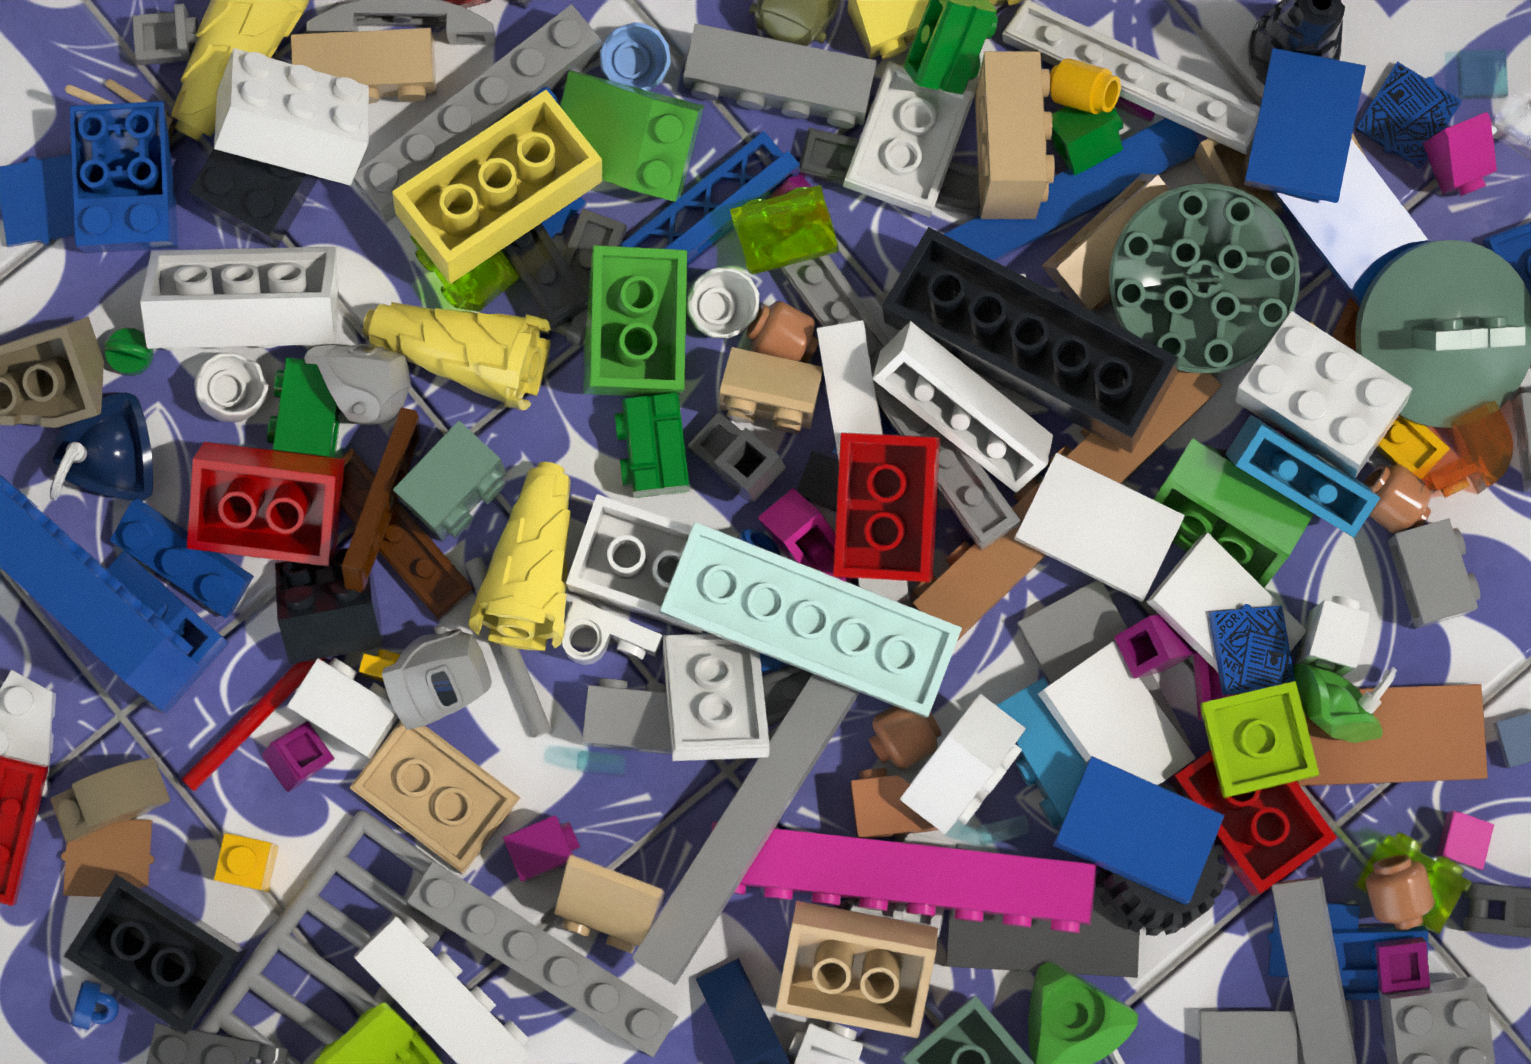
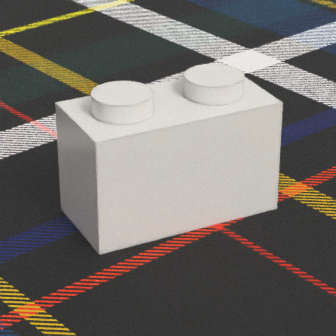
[1295,596,1371,677]
[287,658,399,759]

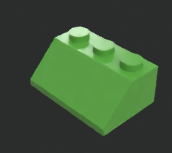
[1152,438,1314,588]

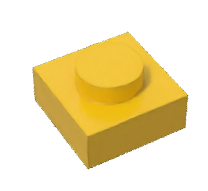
[359,649,400,682]

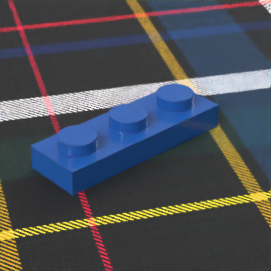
[110,499,254,618]

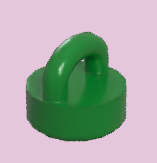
[105,328,154,376]

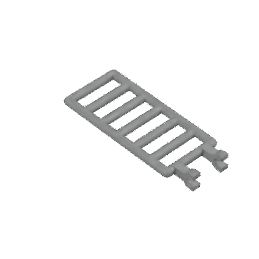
[195,811,447,1064]

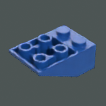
[69,101,178,253]
[106,550,230,714]

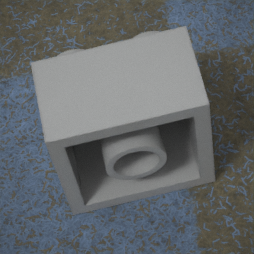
[1378,977,1495,1064]

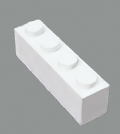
[873,321,1053,493]
[353,915,531,1064]

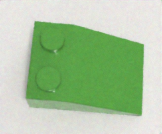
[560,70,704,202]
[583,245,687,397]

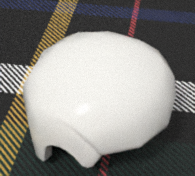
[686,267,759,339]
[194,353,269,423]

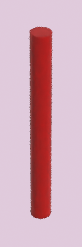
[181,658,326,792]

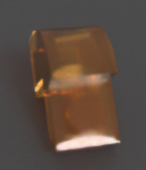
[1422,401,1513,499]

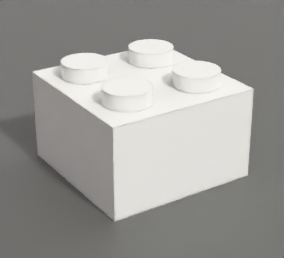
[900,694,1026,835]

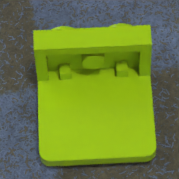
[313,1003,444,1064]

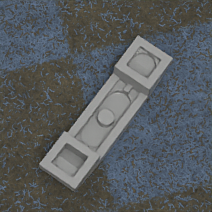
[307,0,496,45]

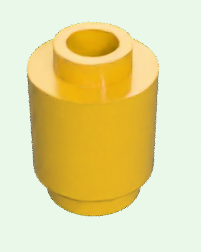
[1050,58,1121,114]

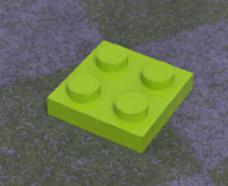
[1200,681,1320,798]

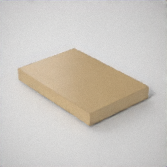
[349,721,521,874]

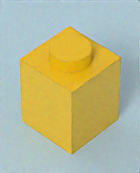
[214,833,279,892]

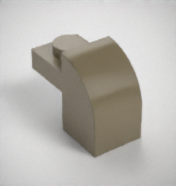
[50,757,171,843]

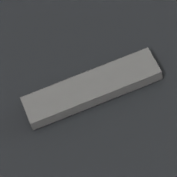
[1272,876,1357,1064]

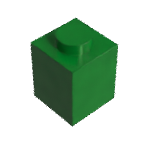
[1051,106,1123,176]

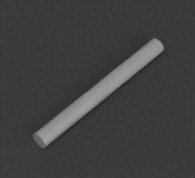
[465,557,552,738]

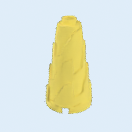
[171,0,309,141]
[363,302,551,411]
[469,462,571,651]

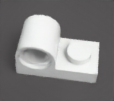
[562,598,663,665]

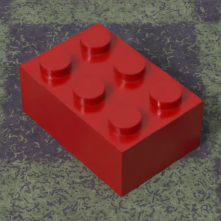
[833,432,940,582]
[187,442,345,566]
[1168,749,1337,896]

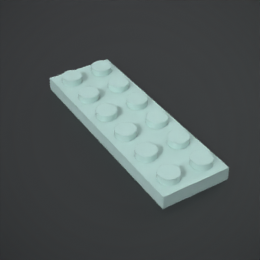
[659,522,962,718]

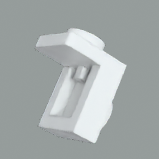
[787,1022,864,1064]

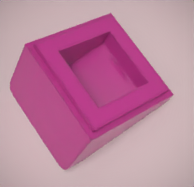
[1436,810,1495,871]

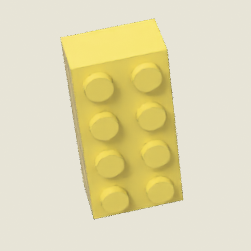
[392,89,602,284]

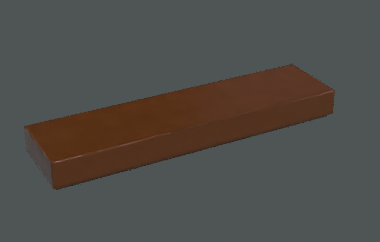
[342,407,421,593]
[340,448,475,621]

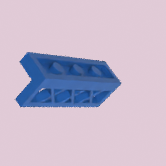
[621,131,800,265]

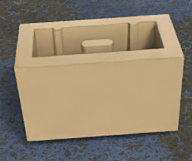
[719,347,823,433]

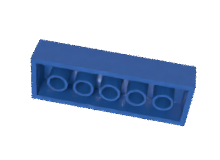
[0,475,201,710]

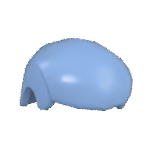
[599,22,671,91]

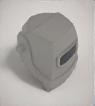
[304,344,411,426]
[382,624,492,730]

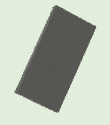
[946,885,1140,978]

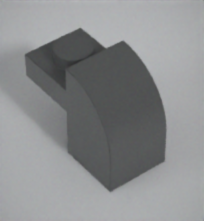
[687,412,786,503]

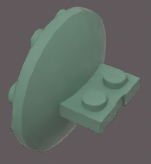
[1109,183,1300,373]
[1355,240,1531,428]

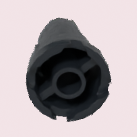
[1247,0,1345,85]

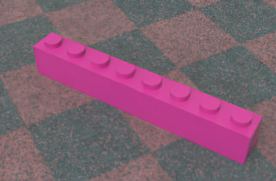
[711,822,1097,933]

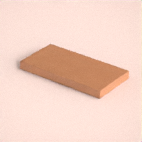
[1297,684,1488,787]

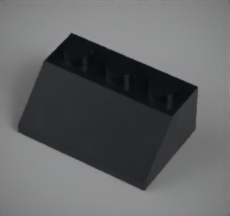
[64,873,247,1035]

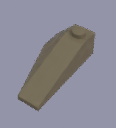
[0,316,104,428]

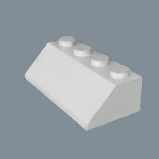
[140,247,338,351]

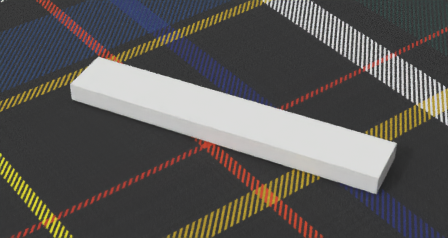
[1002,0,1260,155]
[817,320,910,602]

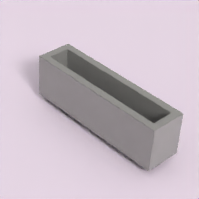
[683,23,877,128]

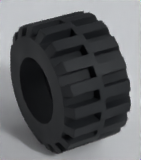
[1095,845,1226,936]

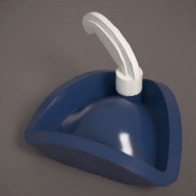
[47,392,153,501]

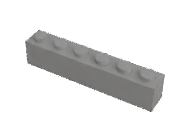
[354,4,602,223]
[407,861,679,1058]

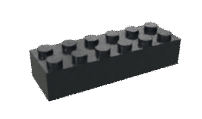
[882,227,1179,453]

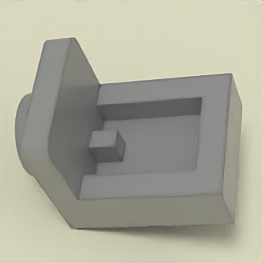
[132,4,199,65]

